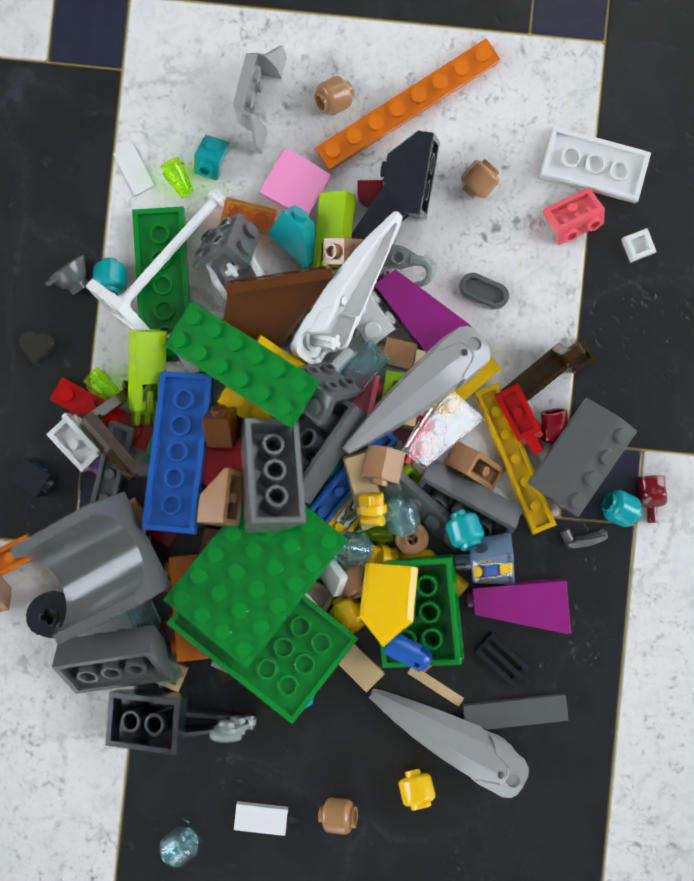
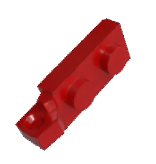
[494,383,544,455]

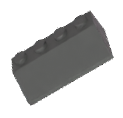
[527,398,637,517]
[298,399,367,505]
[240,418,306,532]
[417,458,523,537]
[52,625,171,694]

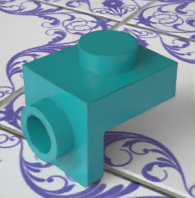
[194,134,229,180]

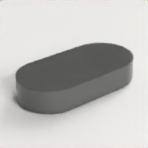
[459,273,509,310]

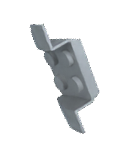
[233,46,287,154]

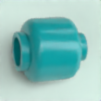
[93,257,127,296]
[601,490,642,527]
[445,510,484,551]

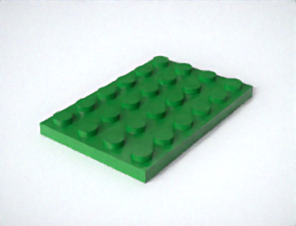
[163,500,348,669]
[167,595,359,724]

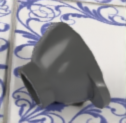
[45,255,89,295]

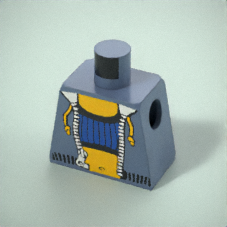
[455,533,515,584]

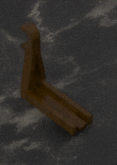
[501,342,586,401]
[80,380,147,482]

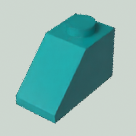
[268,205,316,269]

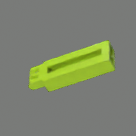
[313,190,356,289]
[128,329,167,426]

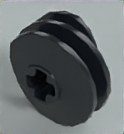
[26,591,66,638]

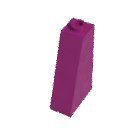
[374,269,471,355]
[466,578,571,634]

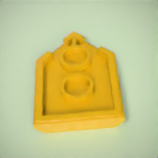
[359,563,418,647]

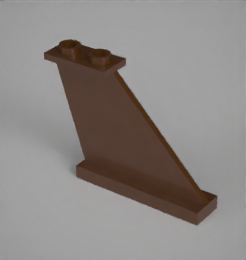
[215,265,333,385]

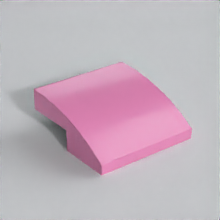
[259,148,331,216]

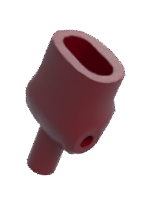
[541,408,568,447]
[637,475,667,523]

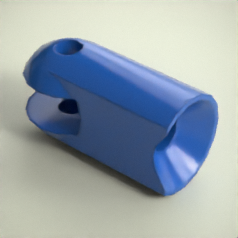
[383,633,432,671]

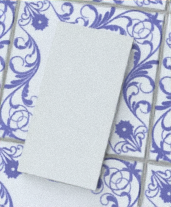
[538,126,651,204]

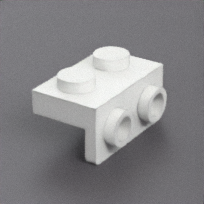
[356,289,399,348]
[46,413,102,472]

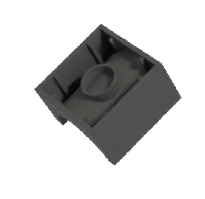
[9,491,172,645]

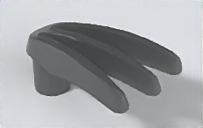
[560,528,608,548]

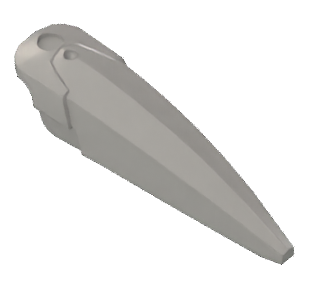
[342,326,491,454]
[369,688,529,798]

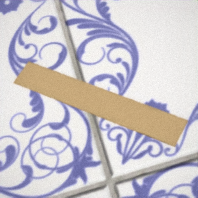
[408,668,464,707]

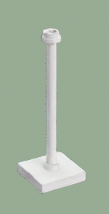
[86,189,226,330]

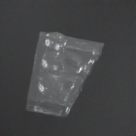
[403,391,485,467]

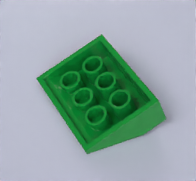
[374,554,464,668]

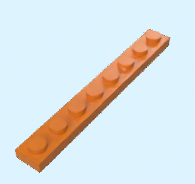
[315,38,500,172]

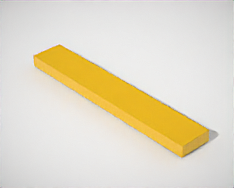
[473,383,557,535]

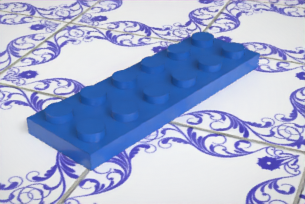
[141,371,215,534]

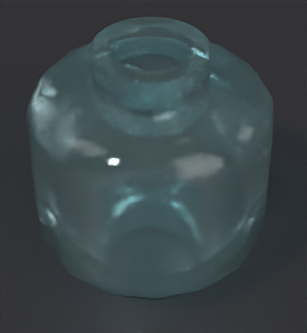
[383,496,420,537]
[336,531,374,566]
[160,826,199,868]

